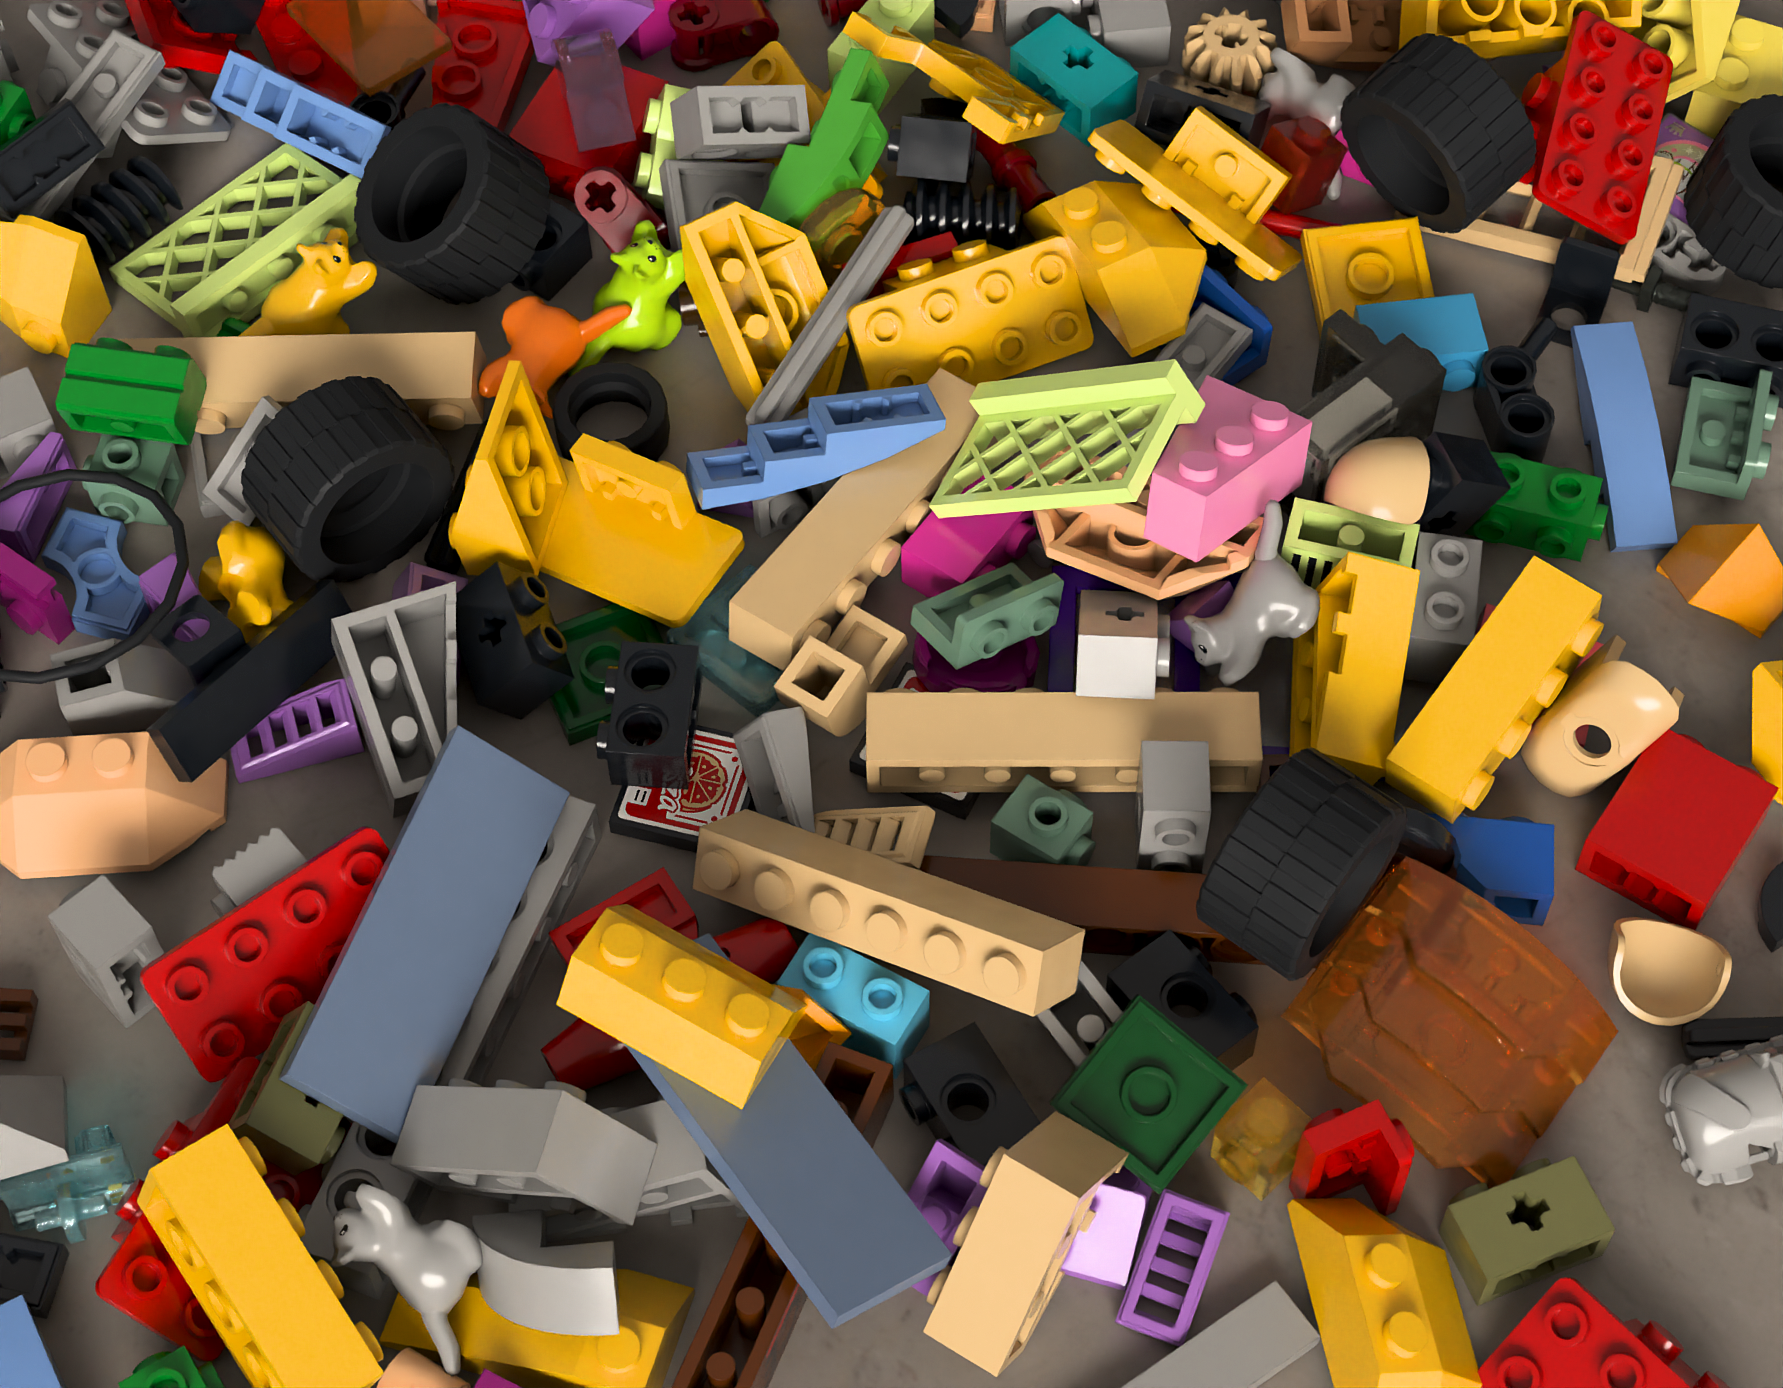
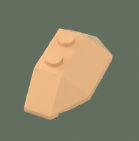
[1024,445,1264,600]
[0,732,229,879]

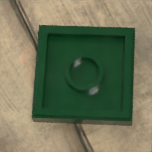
[549,603,664,746]
[1048,994,1248,1195]

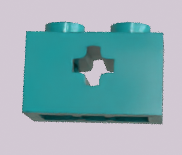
[1010,13,1139,147]

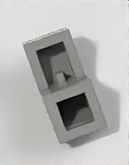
[472,1209,620,1336]

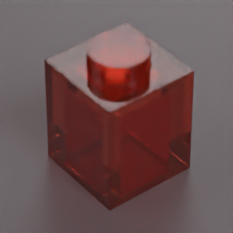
[1260,115,1348,215]

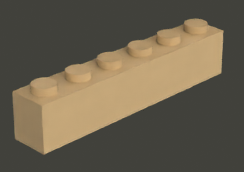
[117,331,487,435]
[728,368,998,671]
[866,687,1263,793]
[693,809,1085,1017]

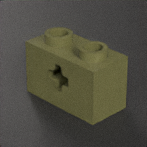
[228,1002,345,1176]
[1438,1156,1615,1306]

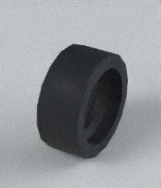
[552,362,670,462]

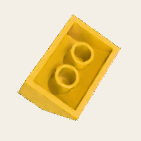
[556,904,807,1109]

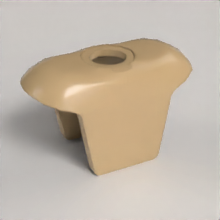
[1521,634,1685,798]

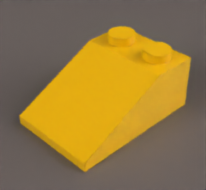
[448,360,568,577]

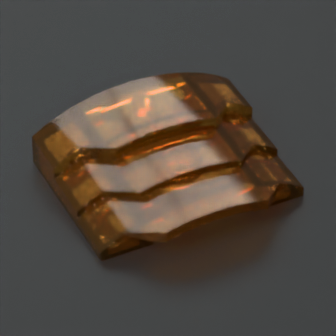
[1281,856,1618,1189]

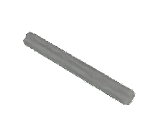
[745,204,914,426]

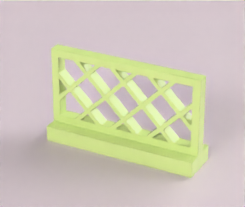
[109,143,361,337]
[929,359,1206,518]

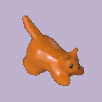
[478,296,632,419]

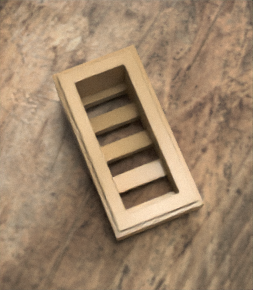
[814,805,936,870]

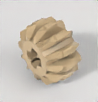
[1181,7,1277,97]

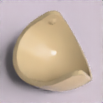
[1323,436,1430,525]
[1607,917,1732,1026]

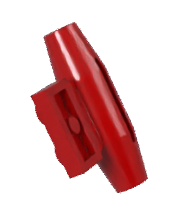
[540,867,799,1091]

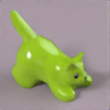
[568,220,685,377]

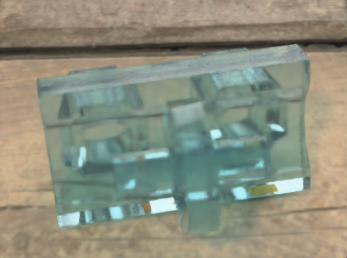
[0,1124,137,1244]

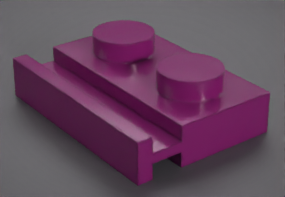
[0,542,75,645]

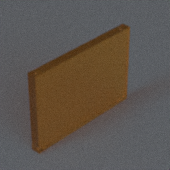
[286,0,452,97]

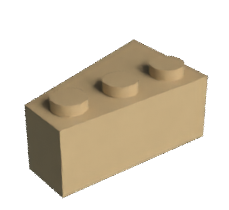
[923,1111,1129,1377]

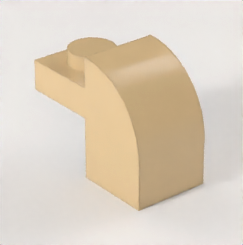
[774,605,908,737]

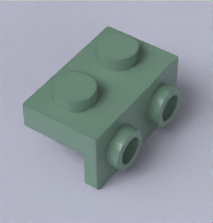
[1670,369,1779,501]
[910,562,1064,670]

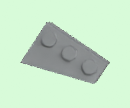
[331,581,457,818]
[390,1078,658,1226]
[508,1095,749,1242]

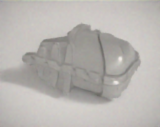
[1659,1034,1783,1186]

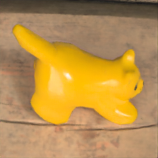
[239,228,377,336]
[199,520,294,643]

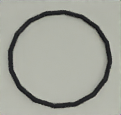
[0,469,189,684]

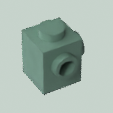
[82,434,186,526]
[990,774,1096,866]

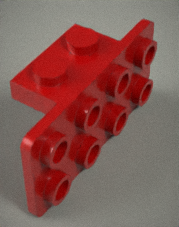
[1518,10,1673,245]
[140,826,390,1082]
[95,1057,352,1362]
[1478,1277,1730,1388]

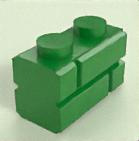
[55,338,207,446]

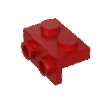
[1289,1099,1415,1216]

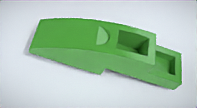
[759,48,890,247]

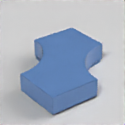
[41,507,150,640]

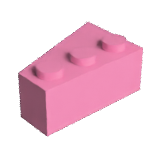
[1143,375,1312,562]

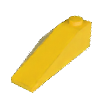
[0,214,112,358]
[379,1269,695,1388]

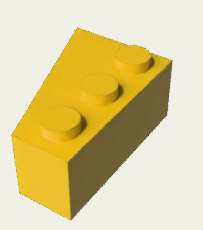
[1289,552,1420,786]

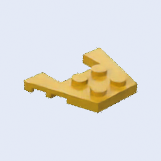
[842,11,1065,144]

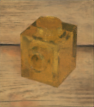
[1210,1077,1312,1201]

